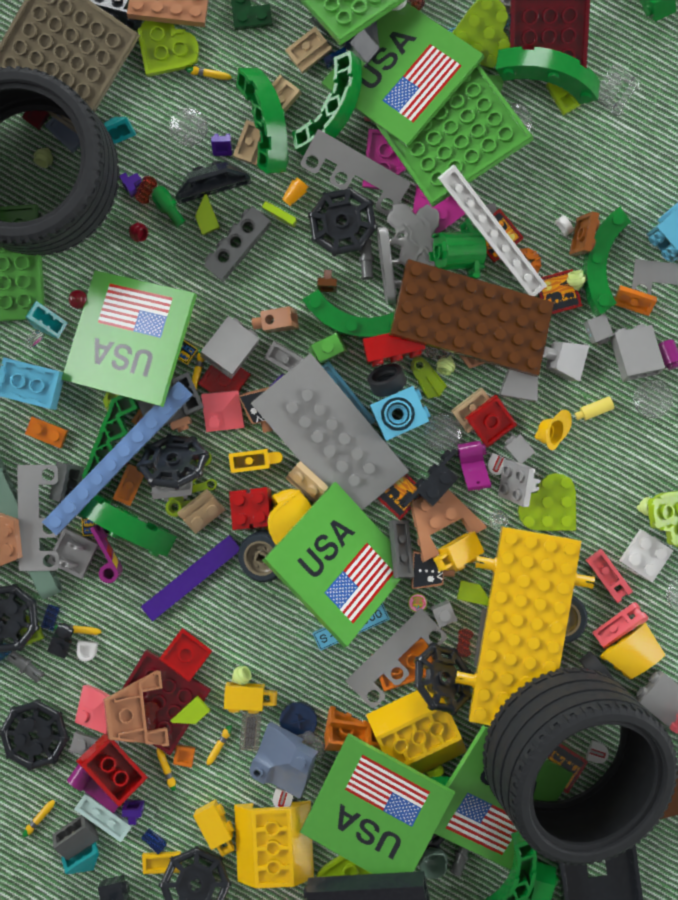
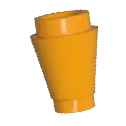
[282,177,309,206]

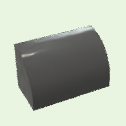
[171,372,204,416]
[49,461,84,503]
[52,815,99,860]

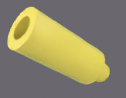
[575,396,614,420]

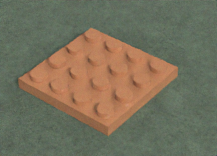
[127,0,209,27]

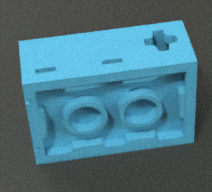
[0,357,64,410]

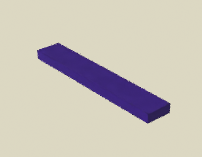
[141,535,240,622]

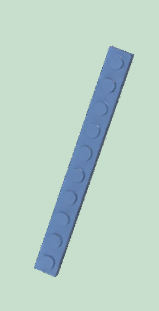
[42,381,193,535]

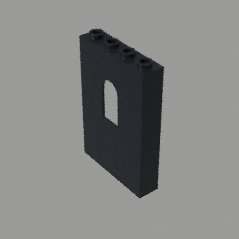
[557,844,643,900]
[304,871,430,900]

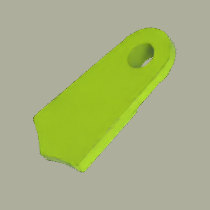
[411,357,447,399]

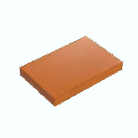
[371,637,433,692]

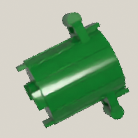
[429,218,487,279]

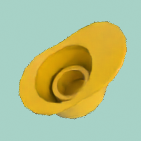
[534,410,572,450]

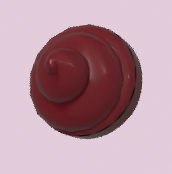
[129,222,149,242]
[68,290,87,309]

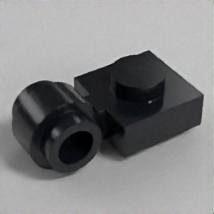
[47,623,74,659]

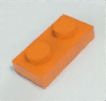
[614,285,657,316]
[25,416,69,448]
[113,463,144,506]

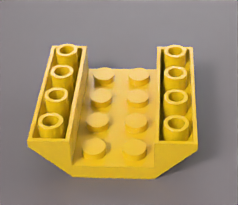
[366,685,467,773]
[234,801,314,888]

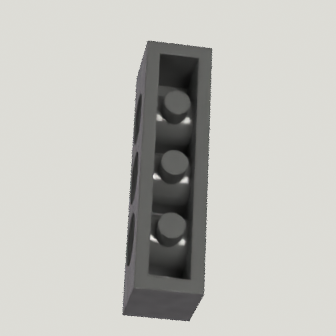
[204,206,272,283]

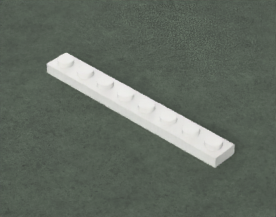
[438,165,547,296]

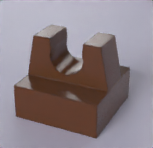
[317,270,337,293]

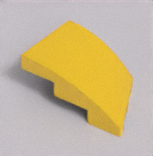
[600,622,665,679]

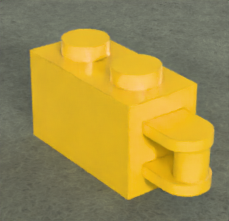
[229,449,283,473]
[433,531,484,572]
[224,682,277,714]
[193,799,235,857]

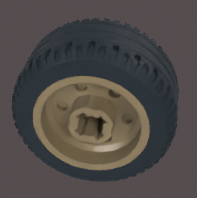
[238,530,278,582]
[564,594,588,643]

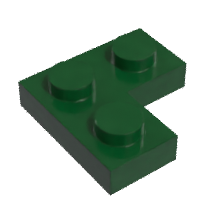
[231,0,273,30]

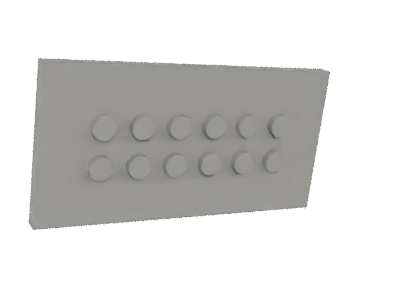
[251,353,409,510]

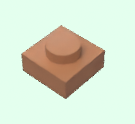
[169,416,193,433]

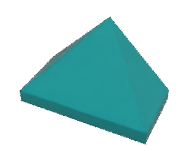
[104,117,136,144]
[26,301,68,339]
[61,842,99,875]

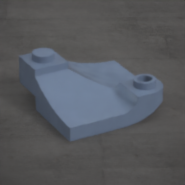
[249,722,318,799]

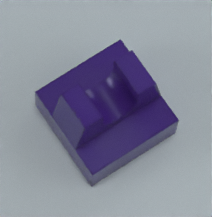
[211,133,233,156]
[119,172,142,198]
[122,800,145,825]

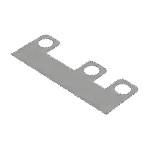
[300,129,411,215]
[632,259,678,295]
[17,465,59,571]
[345,608,447,708]

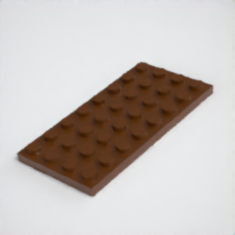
[389,259,554,377]

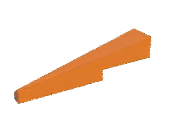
[324,706,382,751]

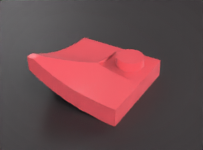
[201,391,245,432]
[75,685,110,734]

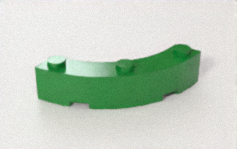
[496,47,600,104]
[292,50,362,156]
[236,67,289,174]
[582,206,631,317]
[302,289,395,339]
[77,494,177,557]
[484,831,537,900]

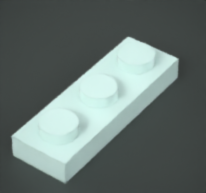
[74,793,133,842]

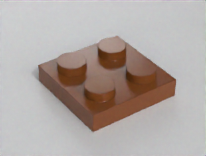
[569,211,600,257]

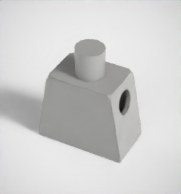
[543,342,589,381]
[498,369,538,402]

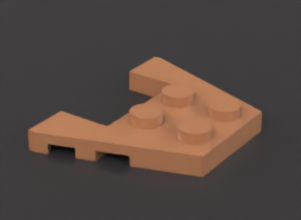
[410,490,487,562]
[0,513,23,566]
[103,670,169,746]

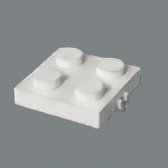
[619,529,673,583]

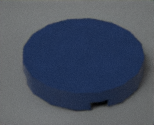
[279,702,317,739]

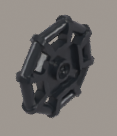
[307,186,378,257]
[137,433,210,490]
[0,583,40,652]
[413,643,472,715]
[0,699,70,771]
[159,846,232,900]

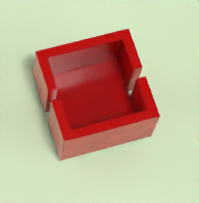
[229,487,273,531]

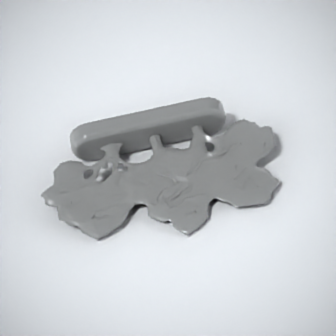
[377,204,439,305]

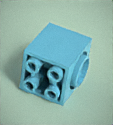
[647,203,678,263]
[369,386,431,441]

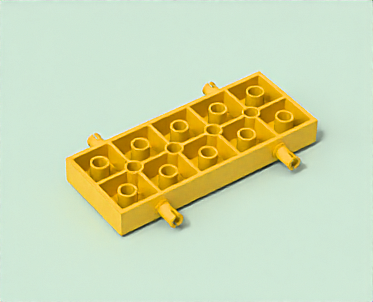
[455,526,595,726]

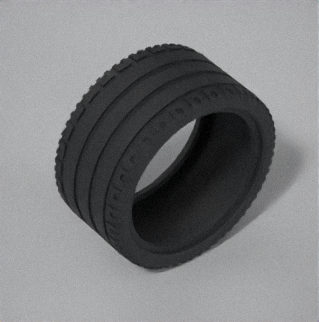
[0,66,120,256]
[483,667,678,866]

